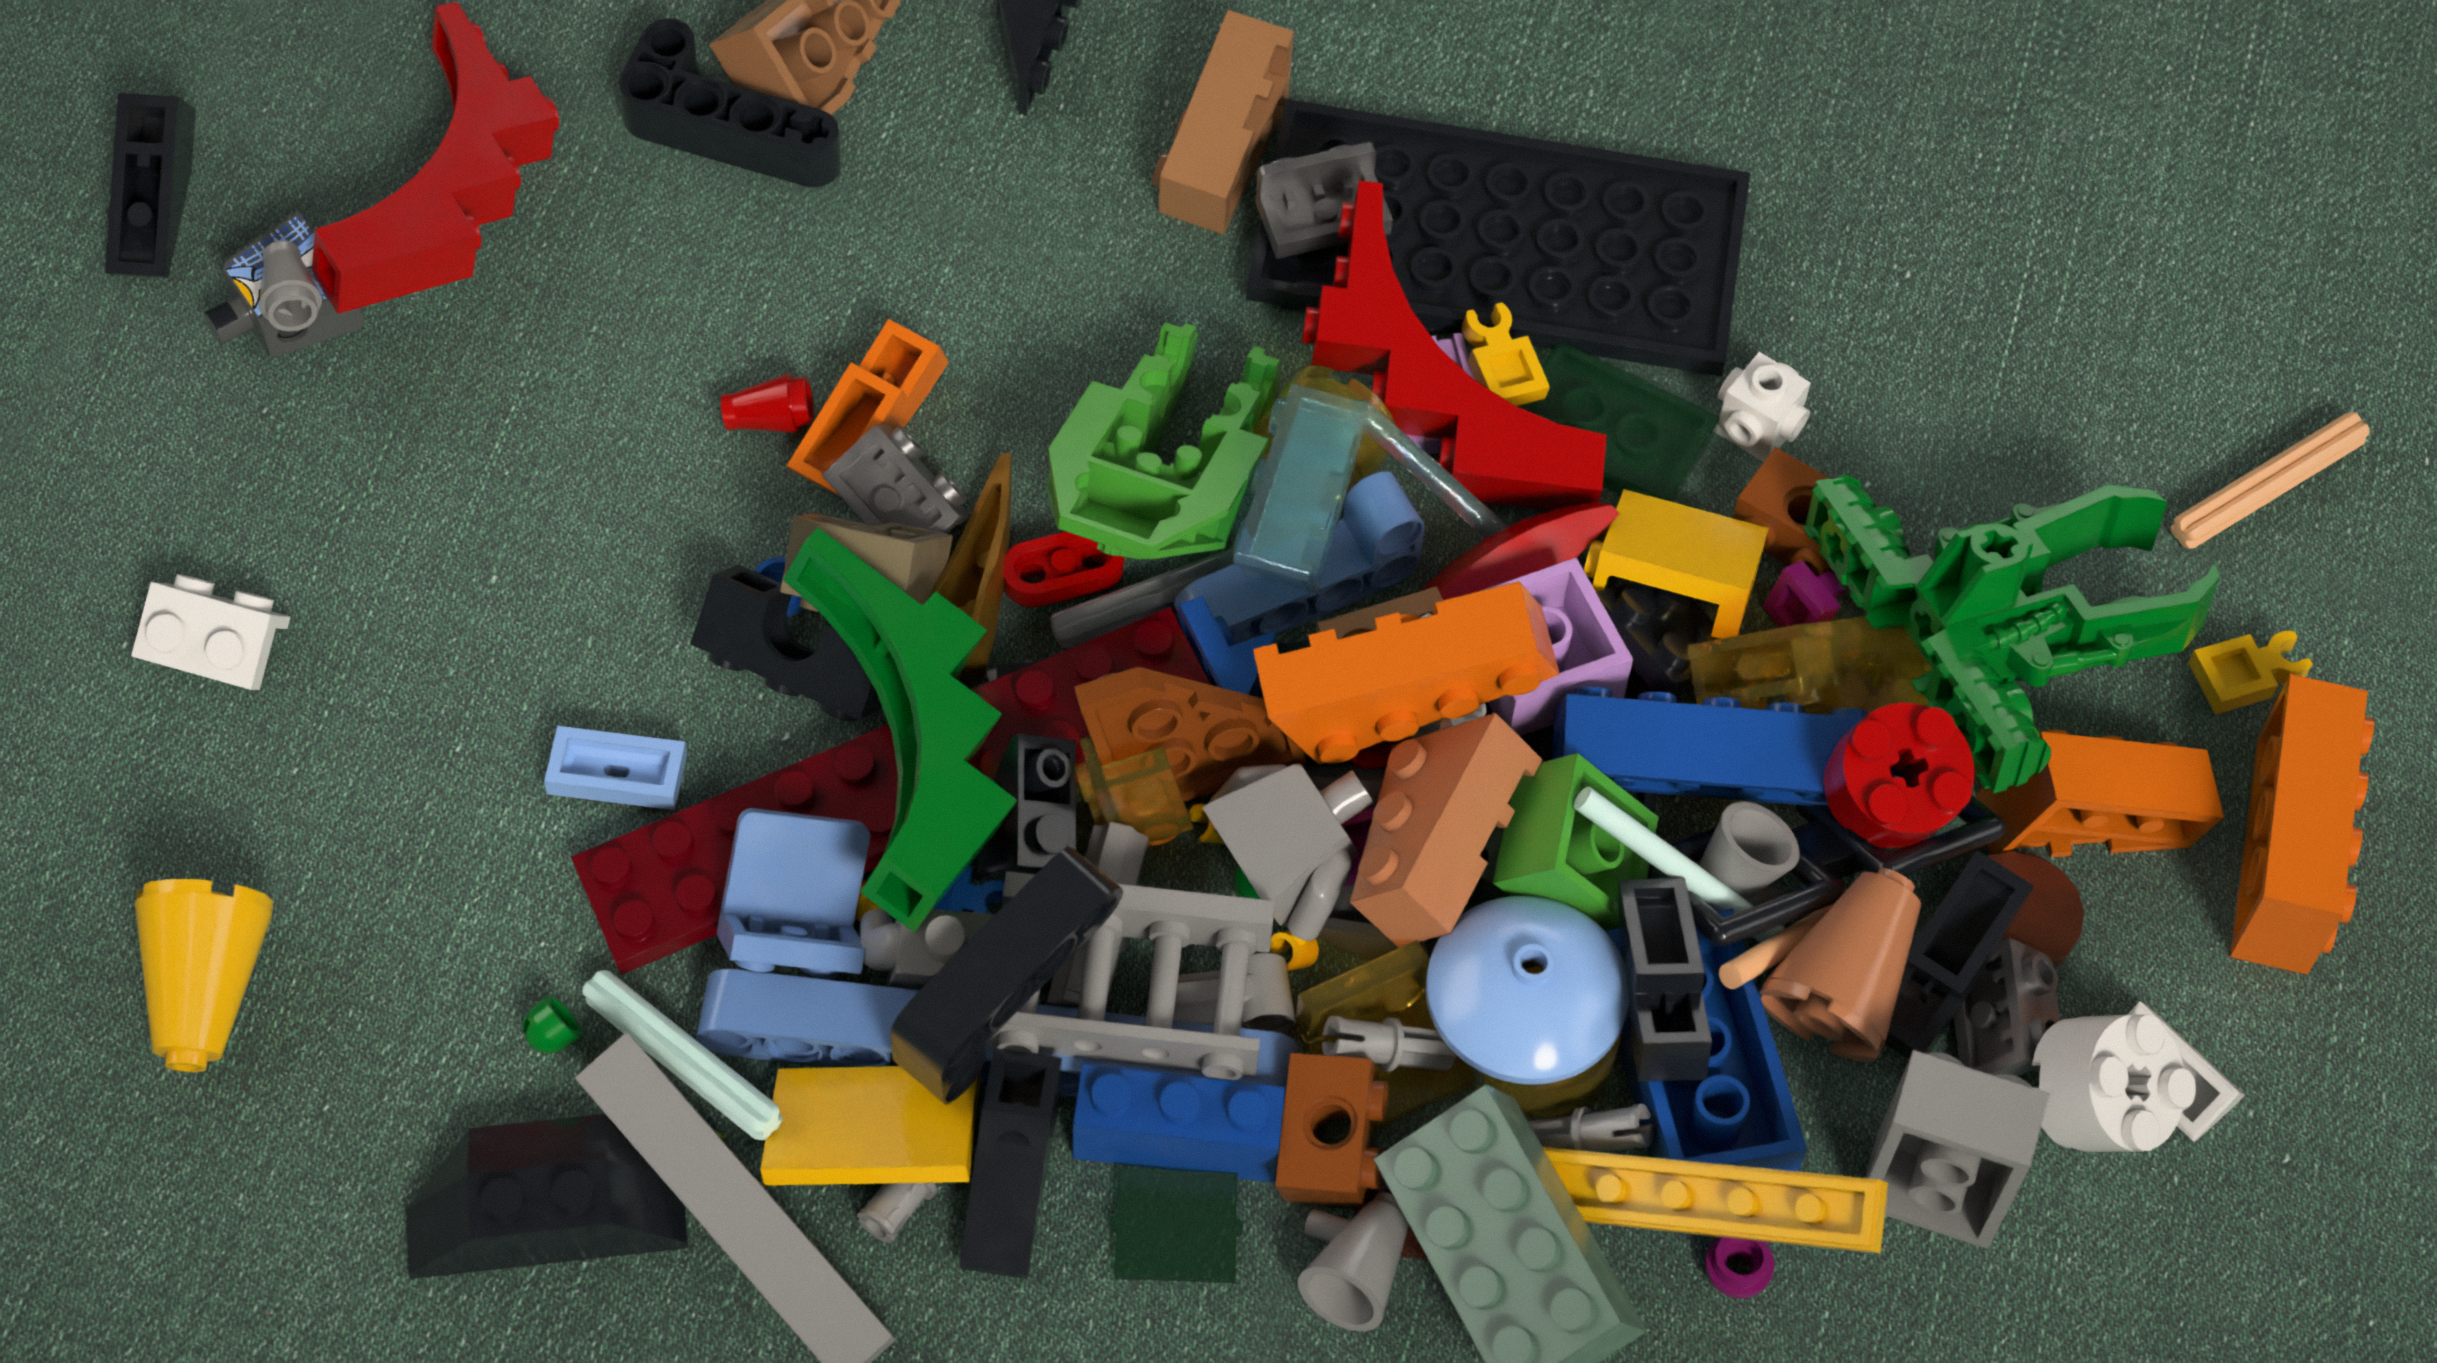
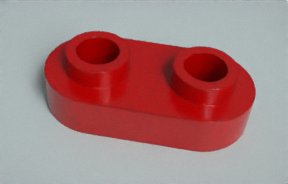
[1003,531,1125,607]

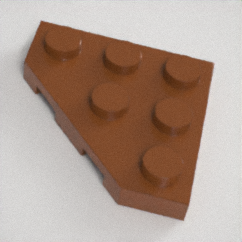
[1074,667,1308,821]

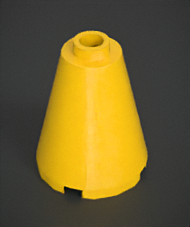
[134,879,273,1072]

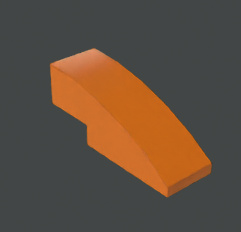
[787,319,949,498]

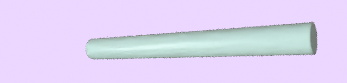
[1573,787,1786,943]

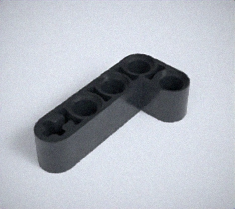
[619,18,841,188]
[890,847,1123,1105]

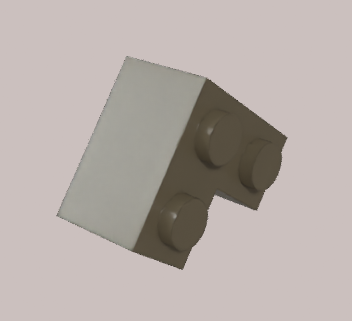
[780,513,953,612]

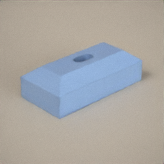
[544,726,687,810]

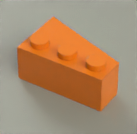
[1976,729,2224,857]

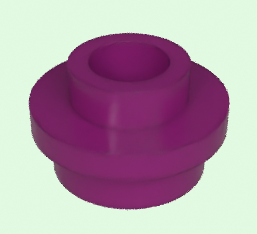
[1705,1237,1774,1299]

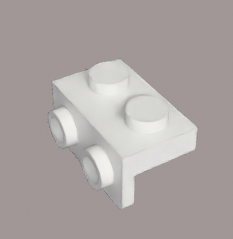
[131,574,290,690]

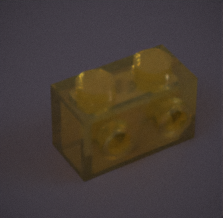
[1687,621,1848,710]

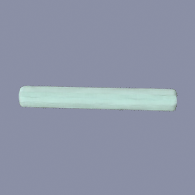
[582,970,783,1140]

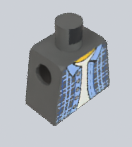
[203,212,365,357]

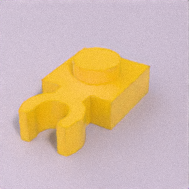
[1462,302,1550,406]
[2188,631,2313,715]

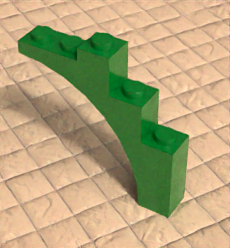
[783,527,1017,933]

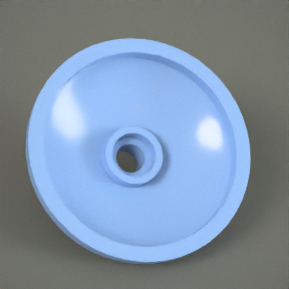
[1426,896,1629,1085]

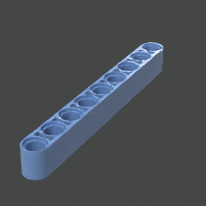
[696,969,1299,1117]

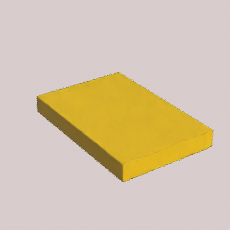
[760,1066,982,1186]

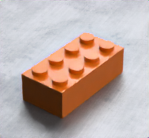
[2230,674,2374,975]

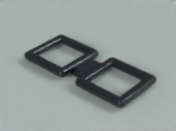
[1647,795,2006,947]

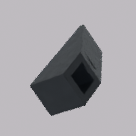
[996,0,1082,115]
[959,1048,1062,1279]

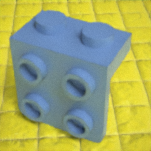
[716,808,870,979]

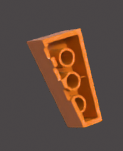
[1253,581,1560,765]

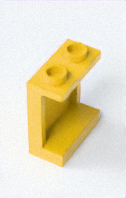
[1584,489,1769,643]

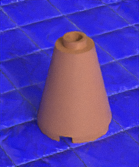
[1759,868,1921,1062]

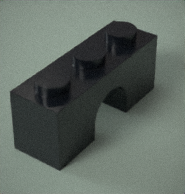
[690,564,882,721]

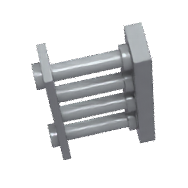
[986,872,1275,1081]

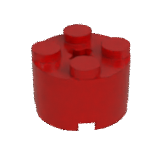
[1824,703,1974,848]

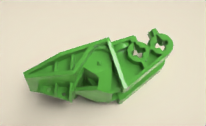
[1046,322,1281,560]

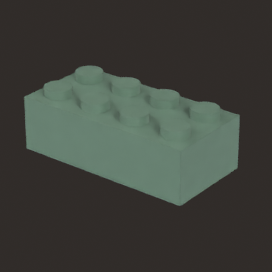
[1374,1084,1647,1363]

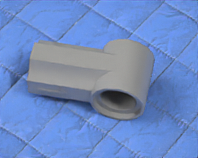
[1173,953,1296,1034]

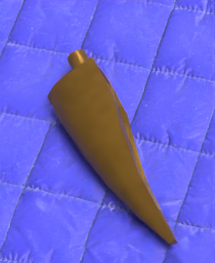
[930,453,1012,682]

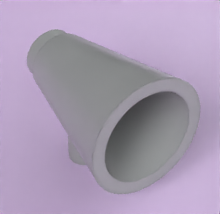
[1699,802,1799,911]
[1298,1193,1409,1332]

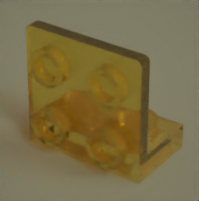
[1294,940,1474,1131]

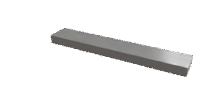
[575,1032,897,1363]

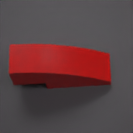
[1420,501,1620,600]

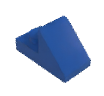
[1178,596,1277,697]

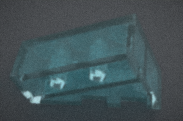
[1233,383,1370,594]

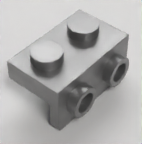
[1255,142,1393,259]

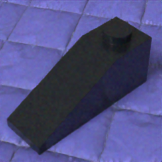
[105,93,196,278]

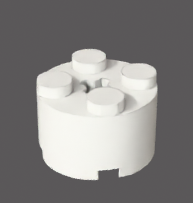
[2032,1014,2196,1152]

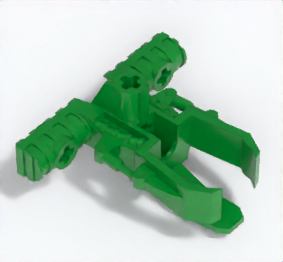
[1803,474,2220,794]

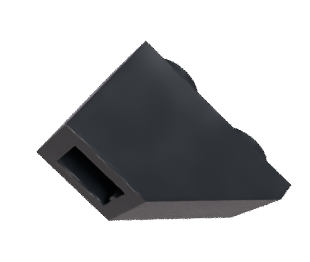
[979,734,1076,878]

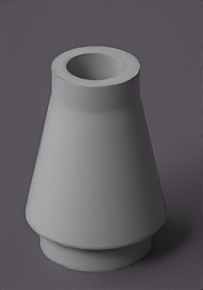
[259,241,322,332]

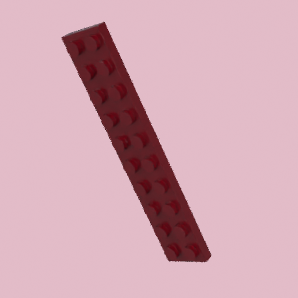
[571,607,1211,975]

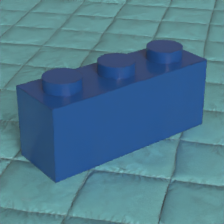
[1073,1063,1286,1183]

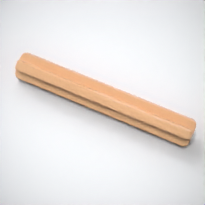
[2171,412,2370,549]

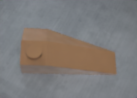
[709,0,901,115]

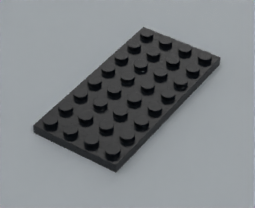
[1246,99,1750,376]

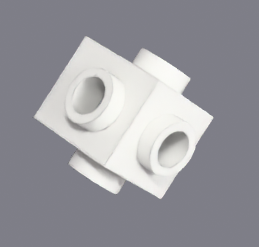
[1716,352,1811,462]

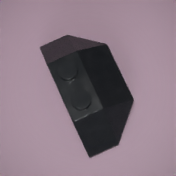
[406,1114,688,1279]

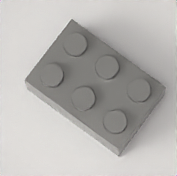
[1864,1050,2050,1249]

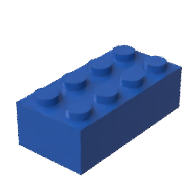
[1605,909,1807,1172]

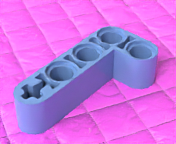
[1174,472,1425,645]

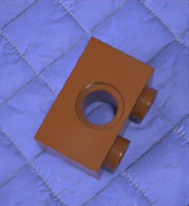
[1732,447,1880,577]
[1275,1053,1389,1208]

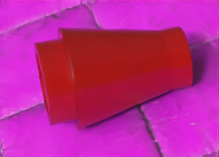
[721,372,815,433]

